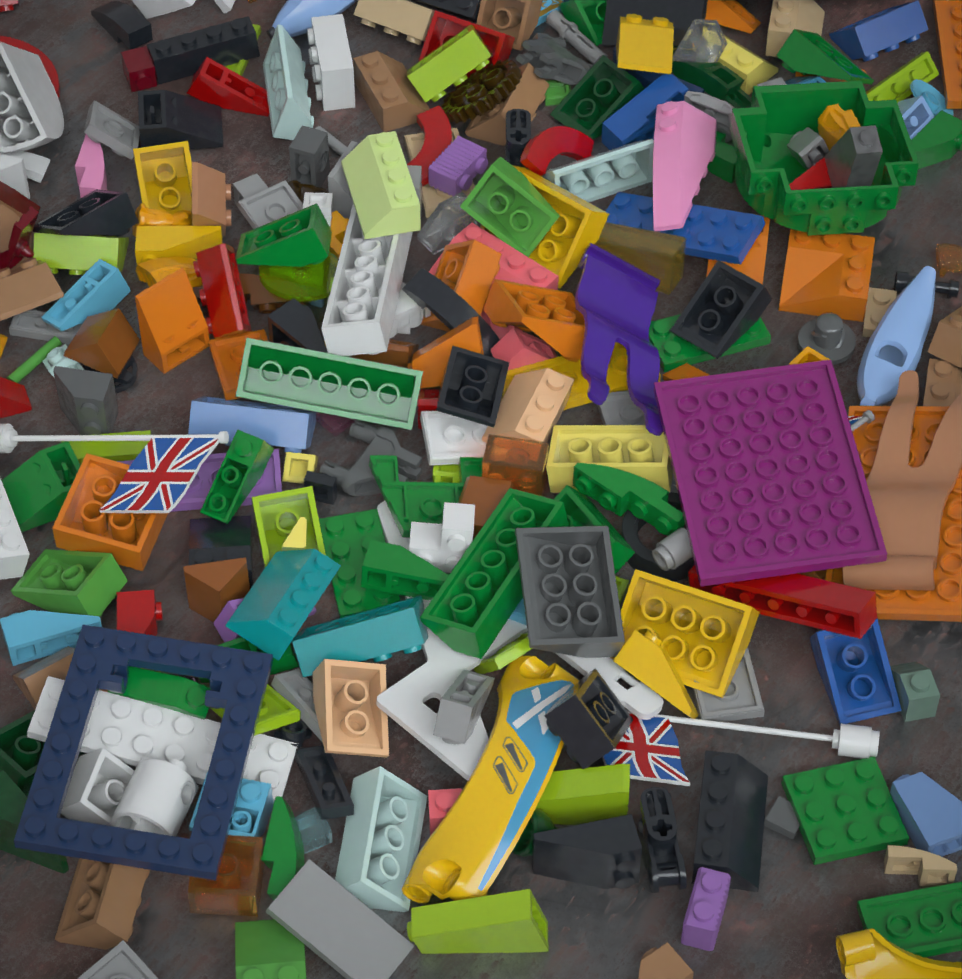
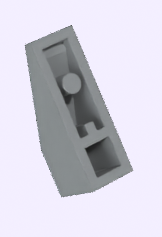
[433,669,495,744]

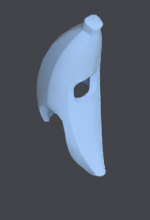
[857,266,936,406]

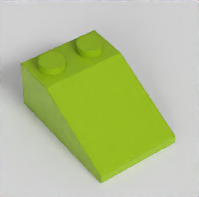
[252,486,326,567]

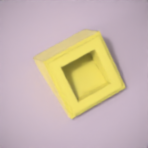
[282,452,318,484]
[282,517,307,551]

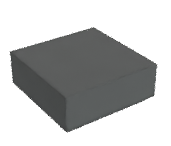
[764,796,800,839]

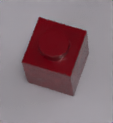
[121,46,157,92]

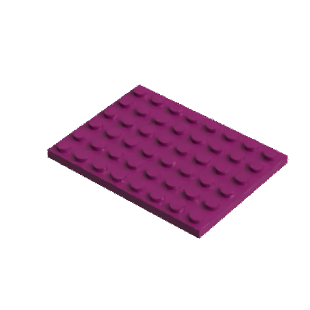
[654,359,887,587]

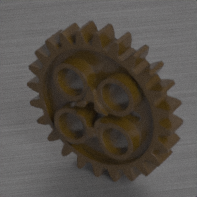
[441,59,522,124]

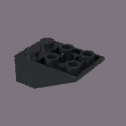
[138,90,224,149]

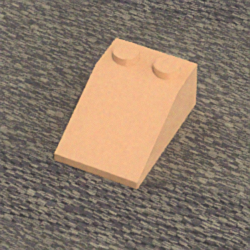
[313,659,389,758]

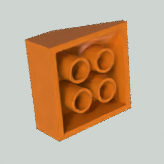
[778,229,875,322]
[484,279,585,362]
[52,453,168,571]

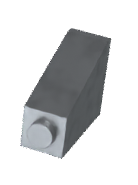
[824,125,883,188]

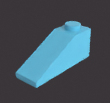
[41,259,131,331]
[0,610,102,666]

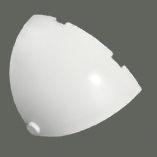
[0,42,64,153]

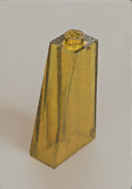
[594,222,686,295]

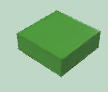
[545,80,571,106]

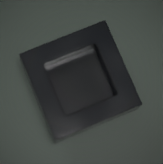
[304,471,337,505]

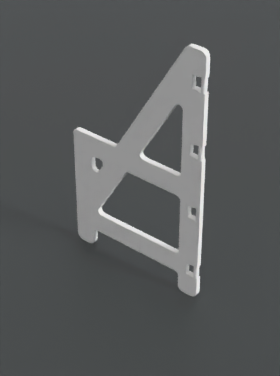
[376,501,664,781]

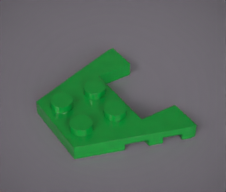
[369,455,487,538]

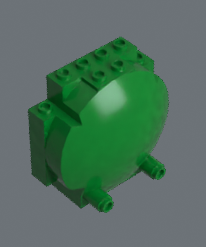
[730,81,919,236]

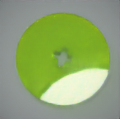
[259,252,339,301]

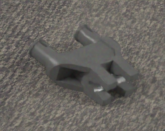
[516,33,596,85]
[319,419,422,496]

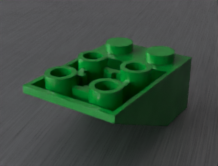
[1,441,81,533]

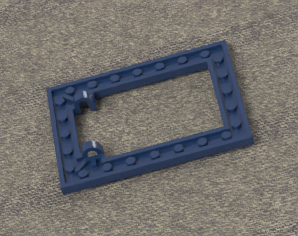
[14,625,273,880]

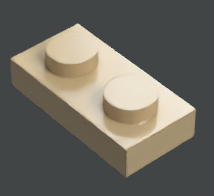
[862,287,897,337]

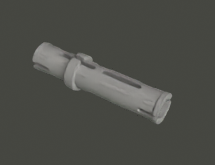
[546,10,608,63]

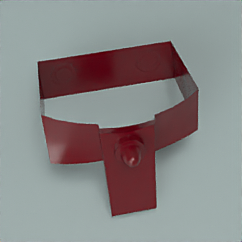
[0,181,41,269]

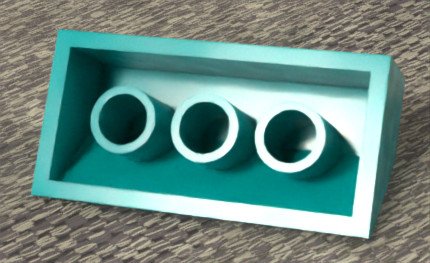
[225,549,341,661]
[292,595,428,677]

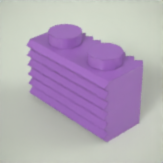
[428,136,488,198]
[681,867,731,951]

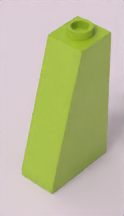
[536,764,630,825]
[407,889,549,954]

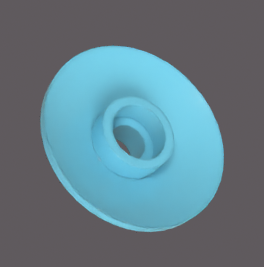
[910,79,954,116]

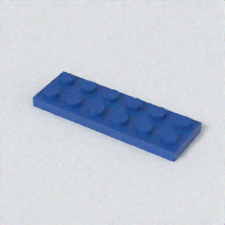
[599,192,765,265]

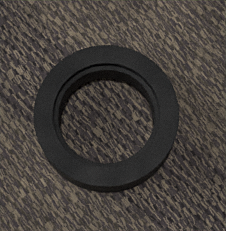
[621,492,695,581]

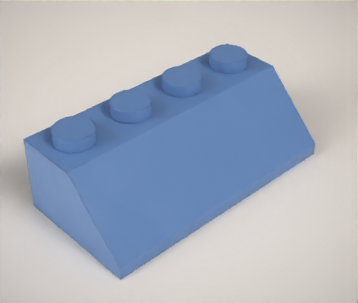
[188,396,318,453]

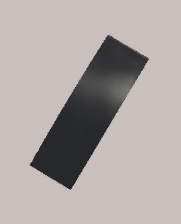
[91,1,153,50]

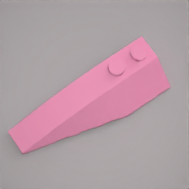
[653,101,717,232]

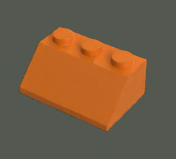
[421,239,502,332]

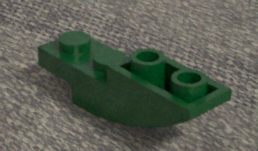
[672,49,752,108]

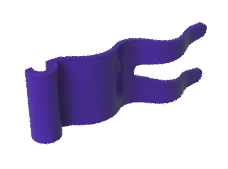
[575,243,663,436]

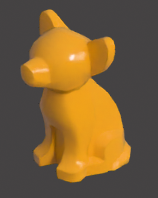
[132,203,192,237]

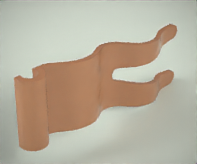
[843,370,962,590]

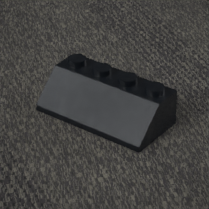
[146,16,260,85]
[691,750,768,892]

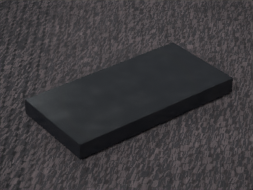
[602,0,708,48]

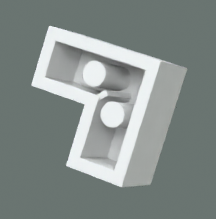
[409,502,475,573]

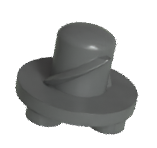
[797,313,856,365]

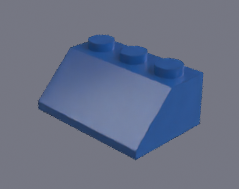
[829,0,929,62]

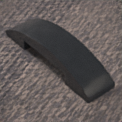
[402,268,500,358]

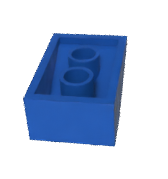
[810,619,902,726]

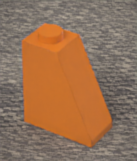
[407,316,484,389]

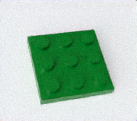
[781,757,909,865]

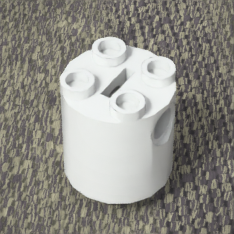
[111,756,199,837]

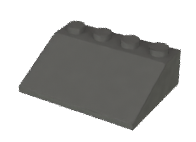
[515,526,625,658]

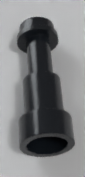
[894,271,959,299]

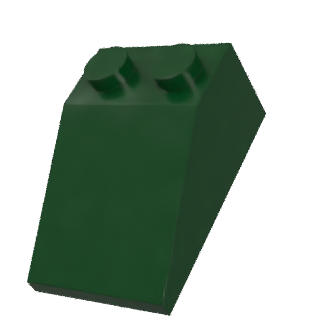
[550,55,644,140]
[0,710,85,797]
[0,770,69,874]

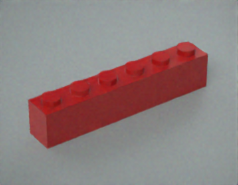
[688,565,877,639]

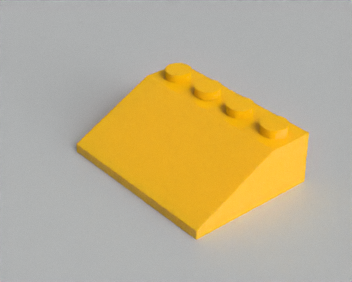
[480,165,609,289]
[610,569,760,698]

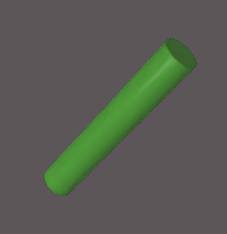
[6,336,62,383]

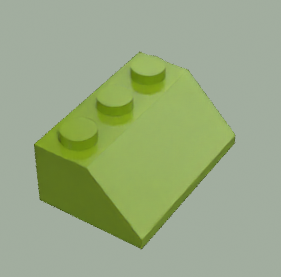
[407,24,491,102]
[33,233,129,275]

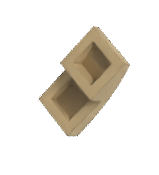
[884,845,957,887]

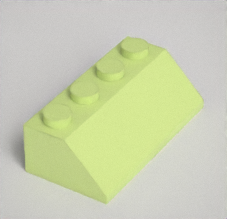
[341,131,421,239]

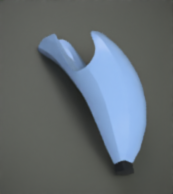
[266,0,357,40]

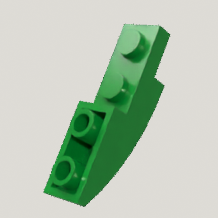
[573,463,685,536]

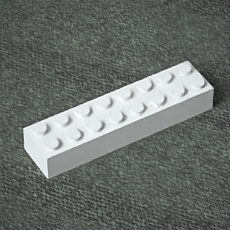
[321,204,413,357]

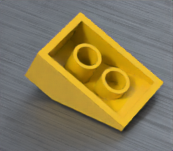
[616,14,674,74]
[133,141,192,219]

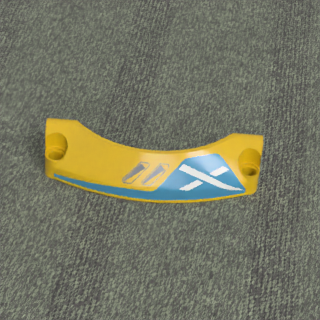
[402,655,580,904]

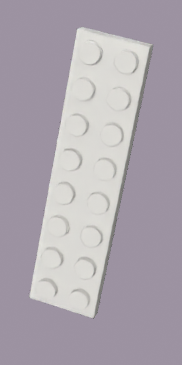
[27,676,297,804]

